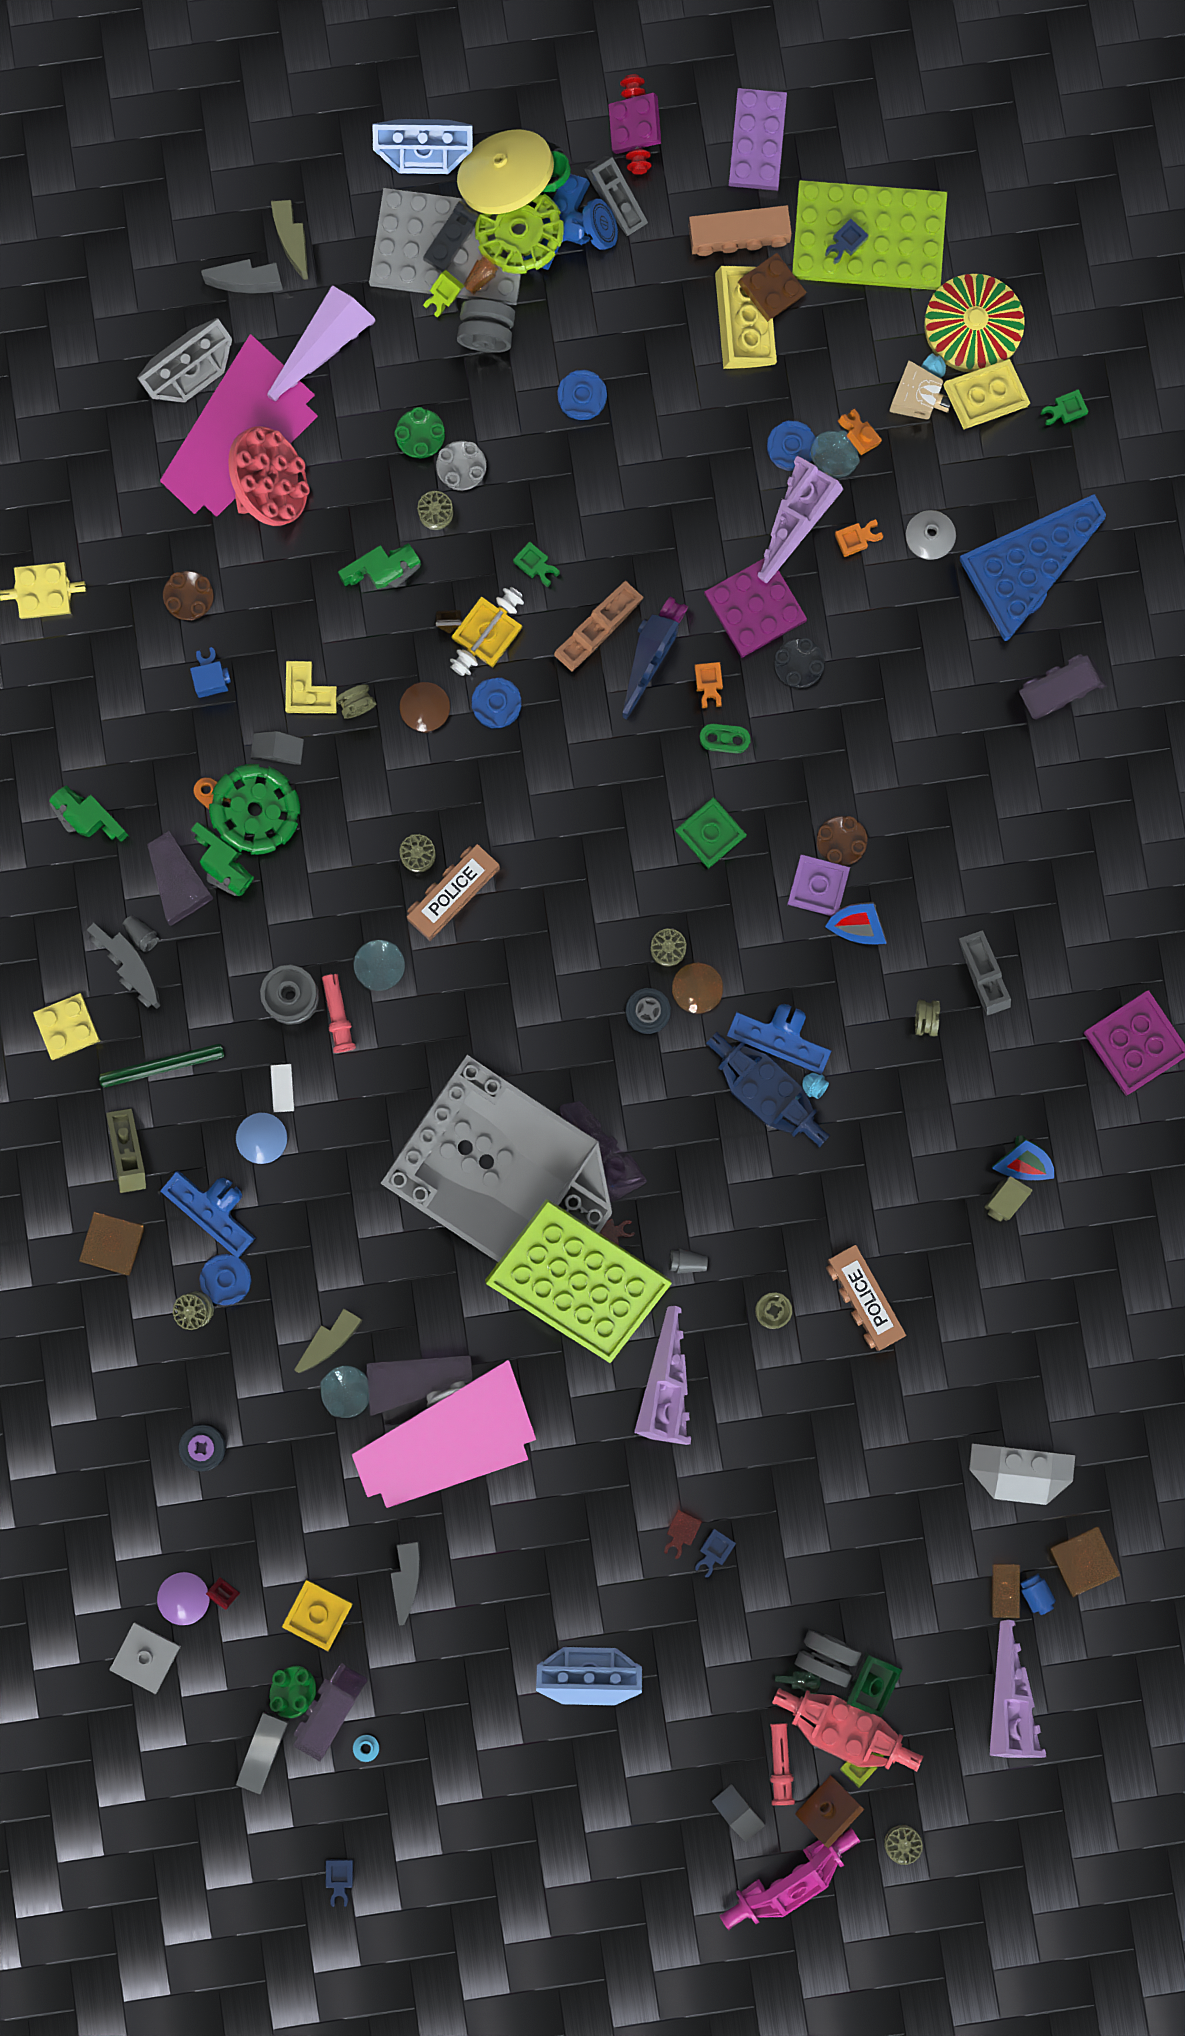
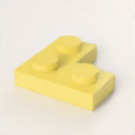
[285,661,337,713]

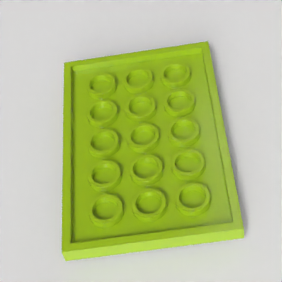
[792,181,947,290]
[485,1199,672,1363]

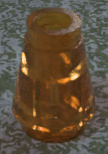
[463,256,498,295]

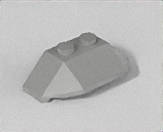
[137,318,232,402]
[969,1444,1075,1505]

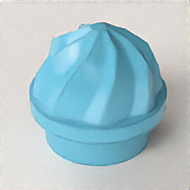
[921,353,946,378]
[803,1073,829,1099]

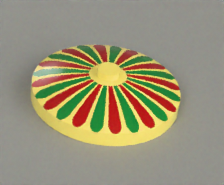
[924,274,1024,373]

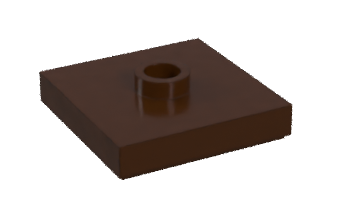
[795,1775,864,1848]

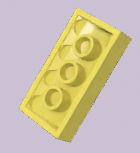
[715,266,777,369]

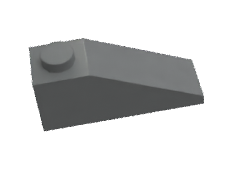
[584,156,648,236]

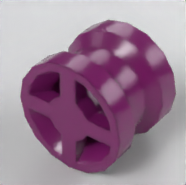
[659,596,688,623]

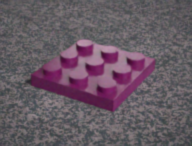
[704,558,807,658]
[1083,990,1185,1096]

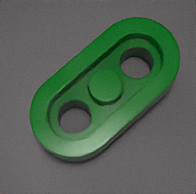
[700,724,750,753]

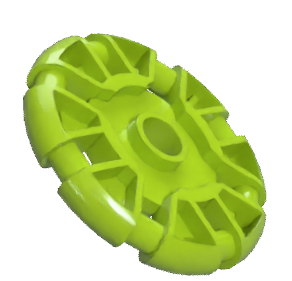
[475,194,564,274]

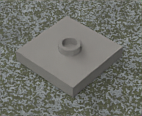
[110,1622,181,1694]

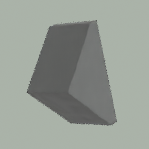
[251,731,304,765]
[712,1784,765,1843]

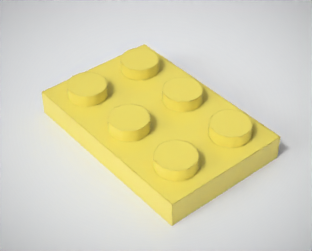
[943,359,1030,429]

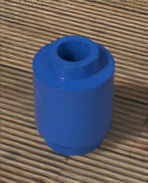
[1020,1574,1056,1615]

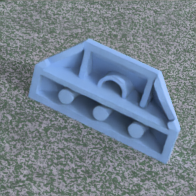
[373,119,473,174]
[536,1647,642,1705]

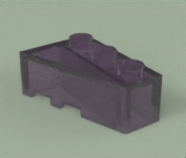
[1019,654,1107,720]
[293,1663,368,1762]

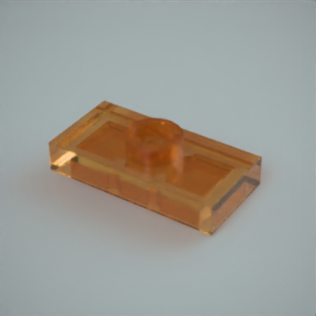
[992,1564,1020,1618]

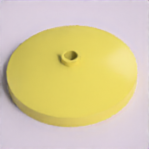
[457,130,554,214]

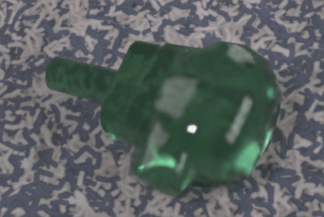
[775,1670,821,1696]

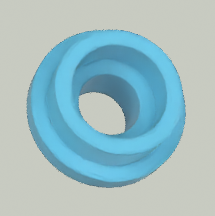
[353,1735,379,1762]

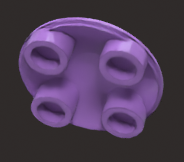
[157,1572,210,1625]

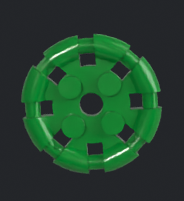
[209,764,300,855]

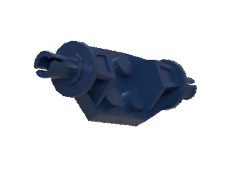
[706,1032,830,1147]

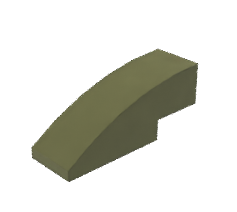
[271,200,309,280]
[295,1309,363,1373]

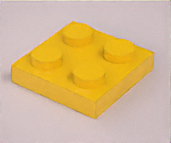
[282,1580,353,1651]

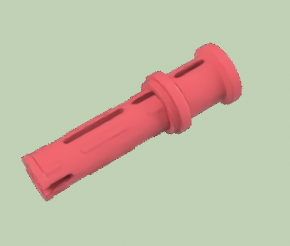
[322,974,356,1053]
[770,1723,795,1805]

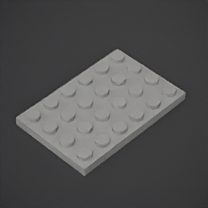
[369,188,526,305]

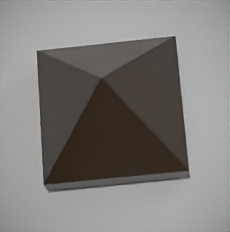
[436,610,461,634]

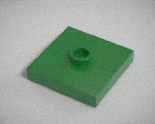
[675,797,747,869]

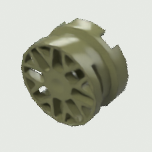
[418,491,453,530]
[336,684,376,719]
[400,834,436,872]
[651,929,686,966]
[915,999,940,1036]
[173,1291,214,1330]
[755,1293,792,1329]
[884,1825,922,1865]

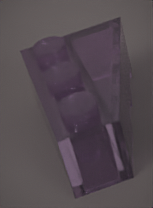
[148,831,214,926]

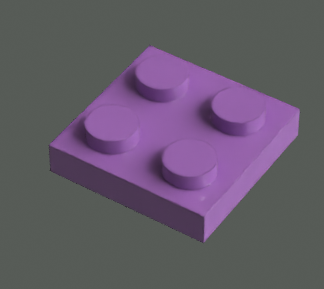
[787,855,850,916]

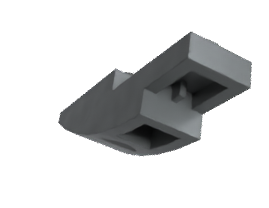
[87,923,160,1009]

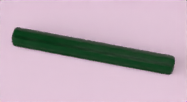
[99,1044,224,1087]

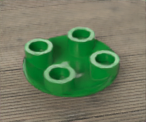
[395,407,445,458]
[270,1666,316,1718]

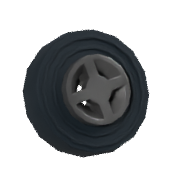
[625,988,671,1034]

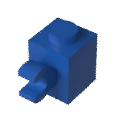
[190,647,231,698]

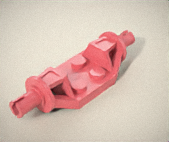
[772,1688,923,1772]

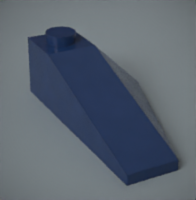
[622,614,679,720]

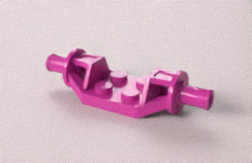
[719,1828,860,1930]

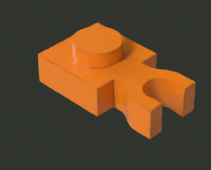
[838,409,882,455]
[835,519,883,557]
[695,662,723,708]

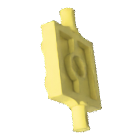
[0,562,86,619]

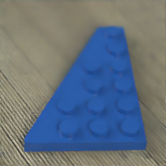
[960,494,1106,641]

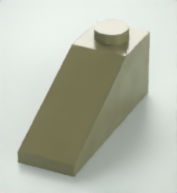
[106,1109,146,1193]
[985,1176,1032,1222]

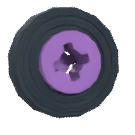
[179,1425,226,1471]

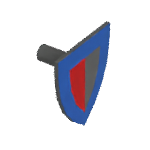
[825,902,887,944]

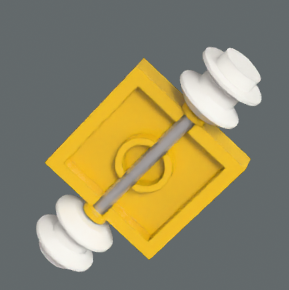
[450,587,524,676]

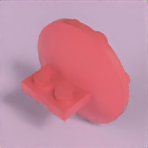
[228,426,310,526]

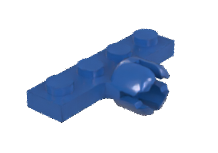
[524,174,590,270]
[727,1004,831,1074]
[161,1171,255,1258]

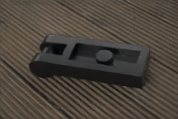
[423,201,481,272]

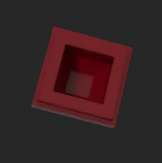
[206,1578,240,1610]

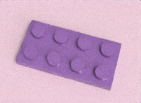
[729,88,787,191]

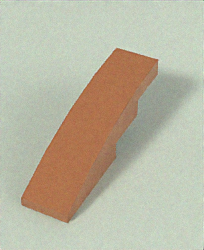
[554,581,644,671]

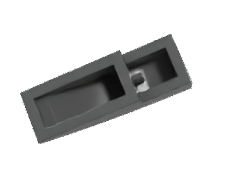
[201,259,283,293]
[959,930,1011,1016]
[391,1541,421,1626]
[236,1711,289,1794]

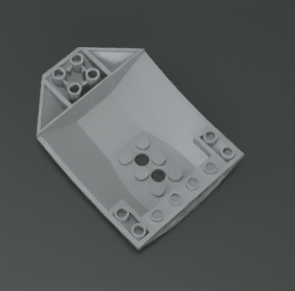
[381,1055,612,1262]

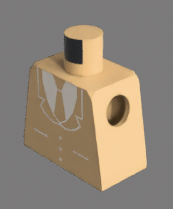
[890,361,951,419]

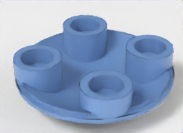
[236,1113,287,1164]

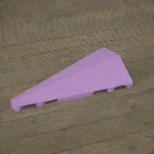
[267,285,375,401]
[758,456,843,583]
[634,1306,691,1445]
[990,1620,1046,1758]

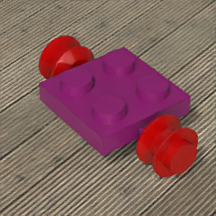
[609,74,661,174]

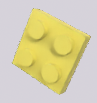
[33,993,100,1060]

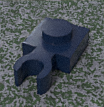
[825,219,869,264]
[695,1529,736,1577]
[326,1859,353,1907]

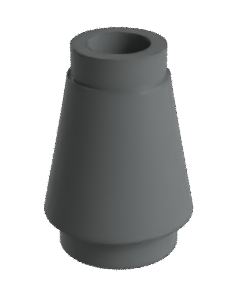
[122,915,159,952]
[669,1248,708,1274]

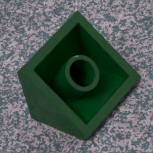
[844,1652,902,1717]

